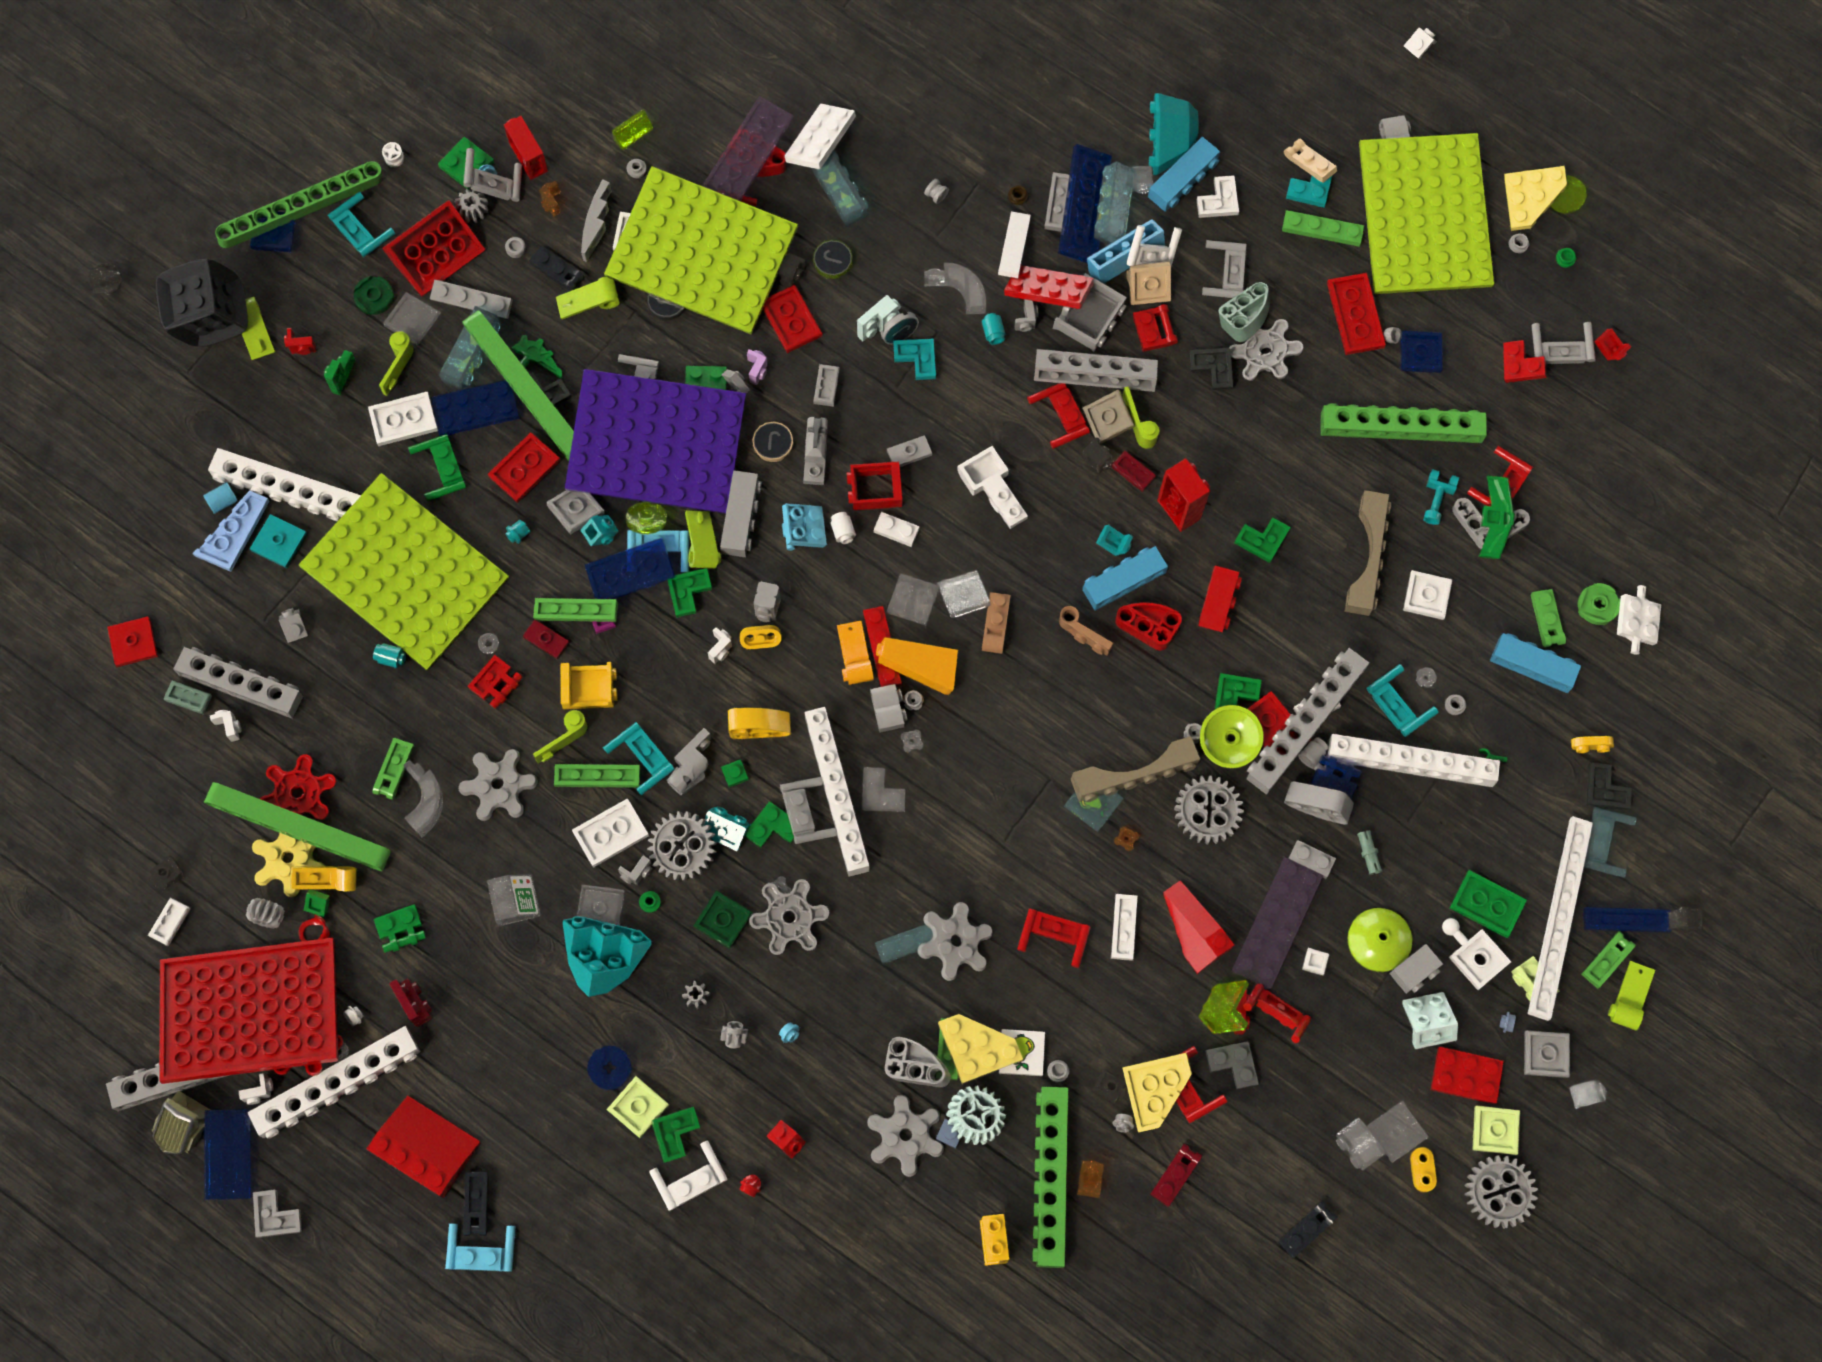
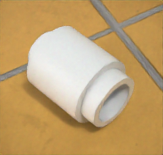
[831,512,856,544]

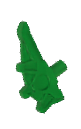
[512,335,562,379]

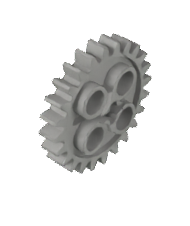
[1174,776,1244,845]
[647,811,717,881]
[1465,1155,1538,1229]

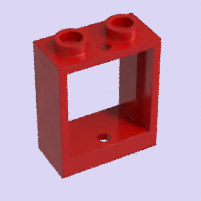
[504,116,548,180]
[847,462,902,510]

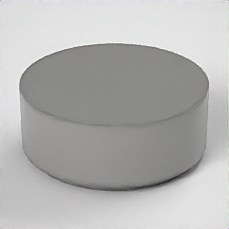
[505,237,526,258]

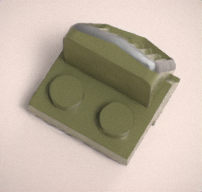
[152,1091,215,1154]

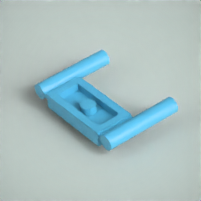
[627,530,689,572]
[445,1224,516,1272]

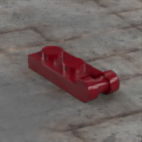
[1150,1143,1202,1207]

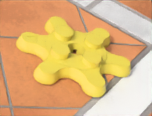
[252,833,325,897]

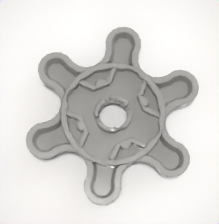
[1229,319,1304,381]
[458,749,538,821]
[749,879,829,955]
[918,902,993,981]
[867,1095,944,1177]

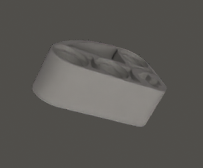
[1284,782,1354,824]
[885,1037,951,1087]

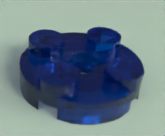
[587,1046,632,1090]

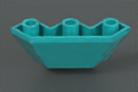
[1149,93,1199,175]
[563,916,652,997]

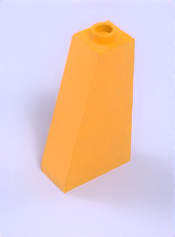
[876,637,958,695]

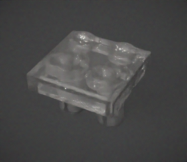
[887,573,939,626]

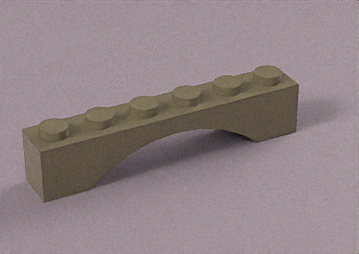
[1345,490,1391,616]
[1071,736,1200,802]

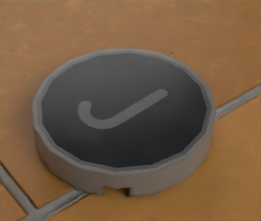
[881,312,919,344]

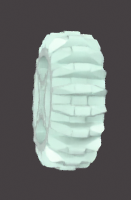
[946,1086,1006,1145]

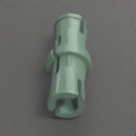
[1357,831,1382,875]

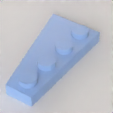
[193,490,269,572]

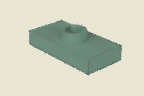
[163,680,212,715]

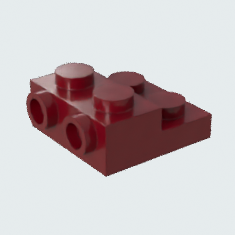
[389,978,432,1027]

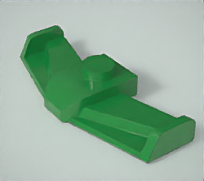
[1479,475,1515,559]

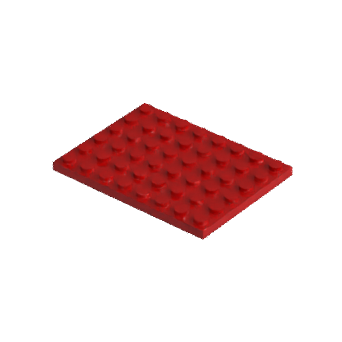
[159,938,338,1084]

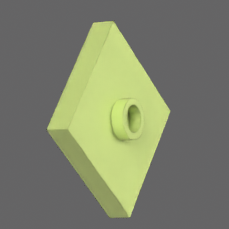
[607,1076,669,1138]
[1473,1106,1520,1155]

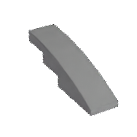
[581,180,612,262]

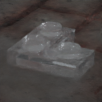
[862,767,905,812]

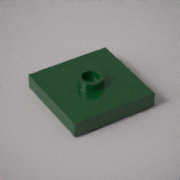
[693,890,753,949]

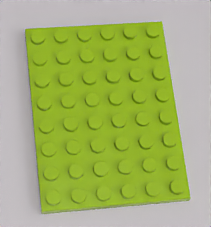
[1359,133,1494,294]
[604,166,798,334]
[299,473,509,671]

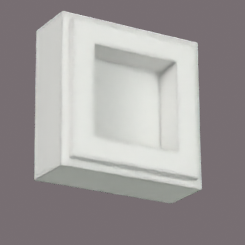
[1302,948,1329,975]

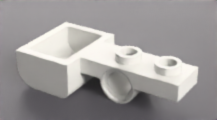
[958,446,1028,529]

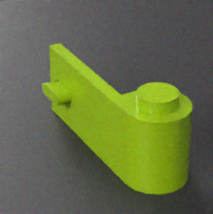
[556,277,620,320]
[242,297,275,360]
[379,331,414,396]
[1123,386,1159,449]
[685,510,721,569]
[533,710,587,763]
[1608,961,1655,1031]

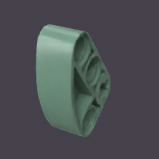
[1219,282,1270,342]

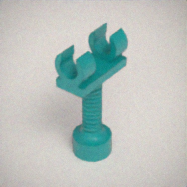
[1423,469,1459,525]

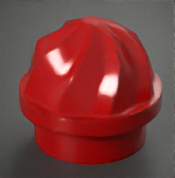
[739,1175,761,1198]

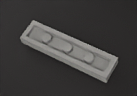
[430,280,513,319]

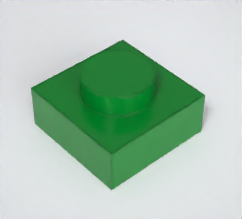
[721,759,748,788]
[304,889,330,917]

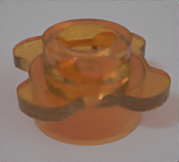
[1114,826,1139,851]

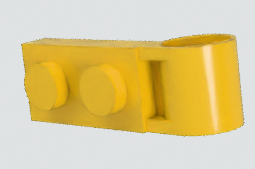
[290,866,357,891]

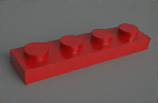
[863,606,902,687]

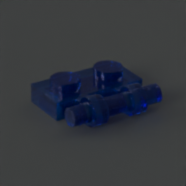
[1310,755,1361,799]

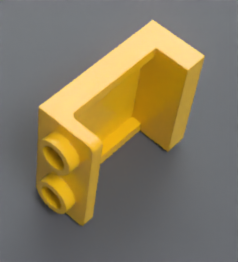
[561,662,617,709]
[980,1214,1009,1266]

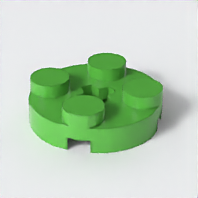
[1577,583,1620,625]

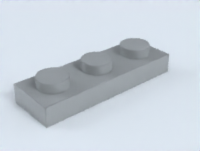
[1044,172,1072,232]

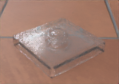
[383,292,440,346]
[938,570,991,618]
[577,885,625,925]
[1366,1101,1428,1163]

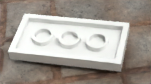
[784,104,856,169]

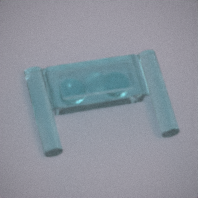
[1584,807,1637,878]

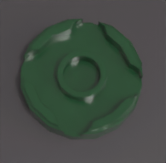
[353,276,394,315]

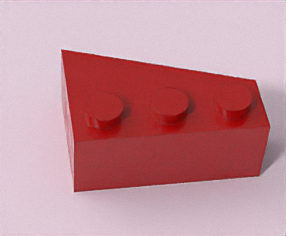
[1198,566,1242,632]

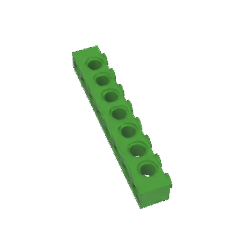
[1321,404,1487,443]
[1033,1087,1068,1268]

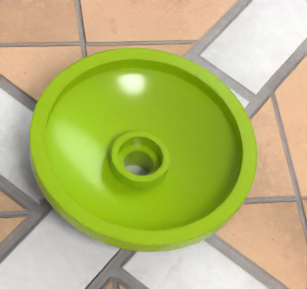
[1200,705,1263,768]
[1348,908,1412,972]

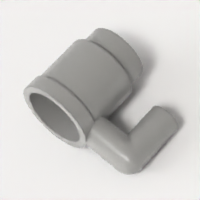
[1298,737,1336,777]

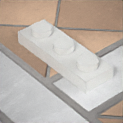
[1111,894,1137,960]

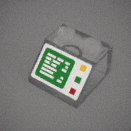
[487,875,541,926]

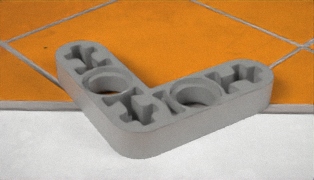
[1453,498,1530,549]

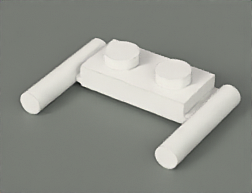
[1126,225,1182,266]
[649,1140,728,1211]

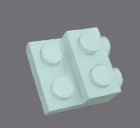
[857,295,901,341]

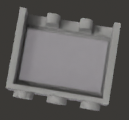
[1052,273,1127,352]

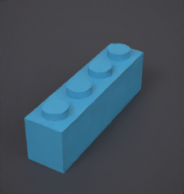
[1148,137,1220,212]
[1087,219,1165,284]
[1083,546,1168,611]
[1490,633,1581,693]

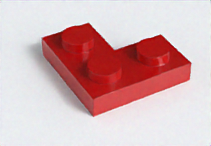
[1503,340,1546,383]

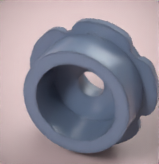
[1499,1012,1516,1033]

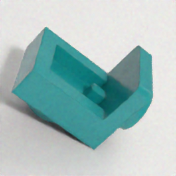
[1096,525,1133,556]

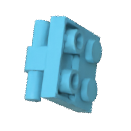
[782,503,827,551]

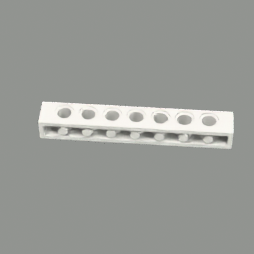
[208,448,361,521]
[805,707,869,877]
[1326,734,1500,787]
[247,1026,420,1139]

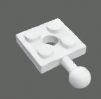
[1442,918,1511,990]

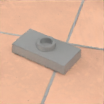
[814,364,840,407]
[887,435,932,467]

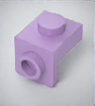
[747,350,767,385]

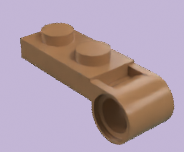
[982,592,1010,654]
[1059,606,1113,656]

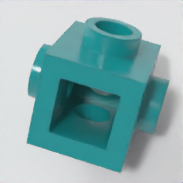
[581,515,618,546]

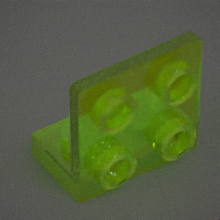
[1198,980,1249,1034]

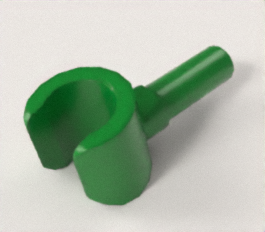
[1479,748,1507,762]

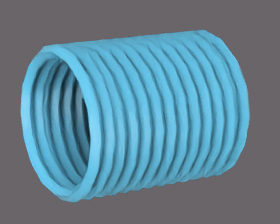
[204,483,238,514]

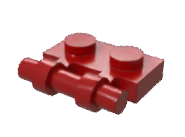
[468,655,523,709]

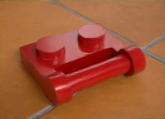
[1133,304,1178,352]

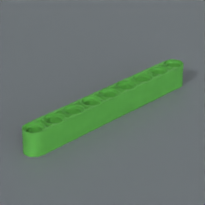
[215,161,382,248]
[462,310,574,461]
[204,782,391,871]

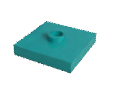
[250,514,307,568]

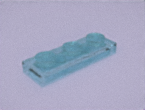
[875,924,933,964]

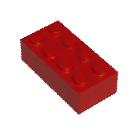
[1157,458,1210,532]

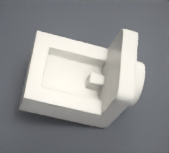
[1404,28,1437,59]
[708,628,732,664]
[210,710,241,742]
[239,1073,273,1105]

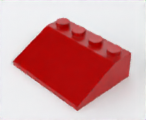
[382,200,485,296]
[367,1096,480,1198]

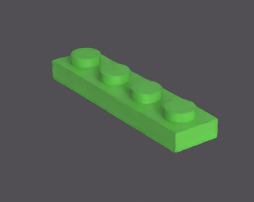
[1282,210,1364,247]
[533,598,618,622]
[554,764,640,788]

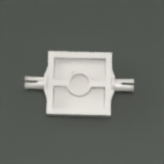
[1617,585,1661,654]

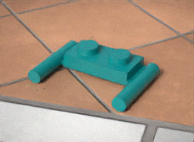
[327,192,395,257]
[1367,664,1439,737]
[603,722,675,795]

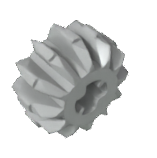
[455,189,488,223]
[246,898,285,929]

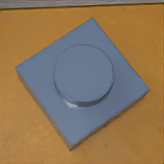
[936,1119,960,1149]

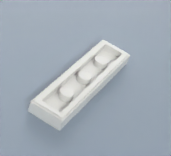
[998,212,1031,278]

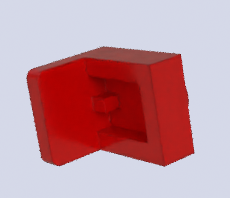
[284,328,316,355]
[1594,328,1631,360]
[767,1120,806,1159]

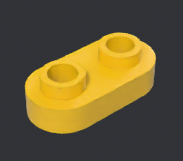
[740,625,781,649]
[1571,736,1614,753]
[1410,1147,1437,1192]

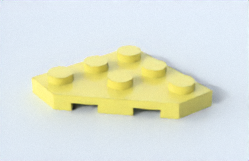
[1504,166,1567,231]
[938,1014,1023,1084]
[1123,1053,1192,1132]

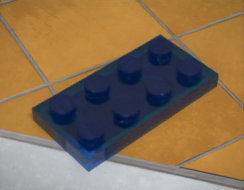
[431,380,519,436]
[585,538,676,599]
[204,1109,251,1201]

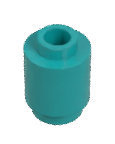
[982,313,1006,345]
[373,643,406,668]

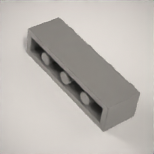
[720,471,762,557]

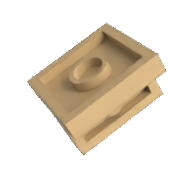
[1127,262,1171,305]

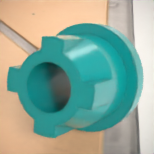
[505,520,530,544]

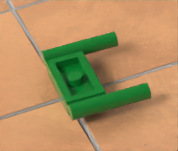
[408,434,466,501]

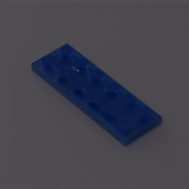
[1058,144,1112,263]

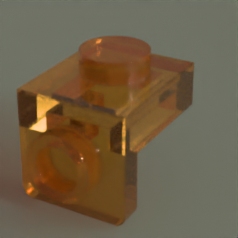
[539,181,560,217]
[1077,1161,1104,1198]

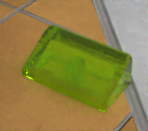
[612,109,653,150]

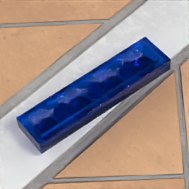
[1583,907,1672,933]

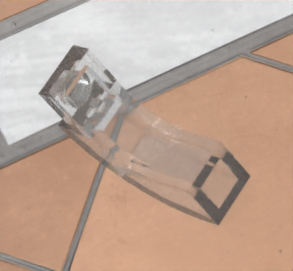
[924,263,986,314]
[403,760,443,838]

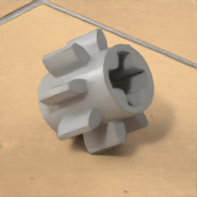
[682,981,710,1009]
[721,1021,748,1048]

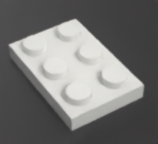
[368,392,438,446]
[572,799,649,867]

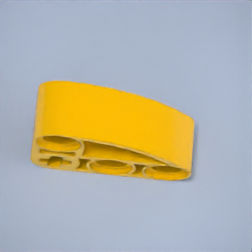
[728,708,791,739]

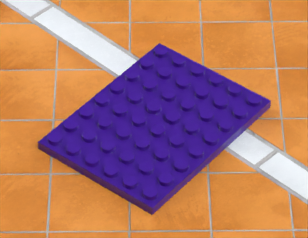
[565,369,746,514]

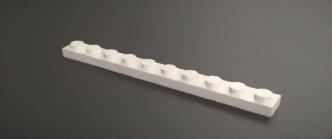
[1528,816,1593,1021]

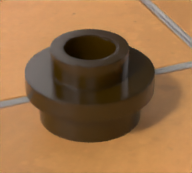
[1008,185,1028,205]

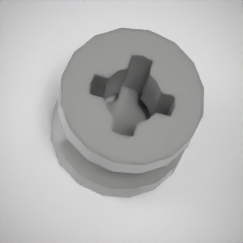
[924,179,949,204]

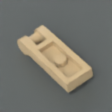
[1284,139,1337,183]

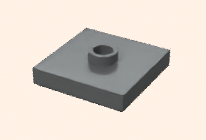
[547,490,604,535]
[1524,1031,1570,1078]

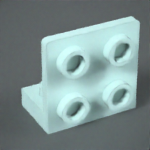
[1402,992,1458,1049]

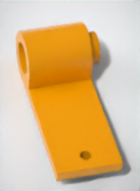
[837,621,874,685]

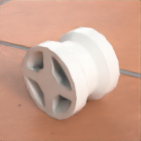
[382,142,404,167]

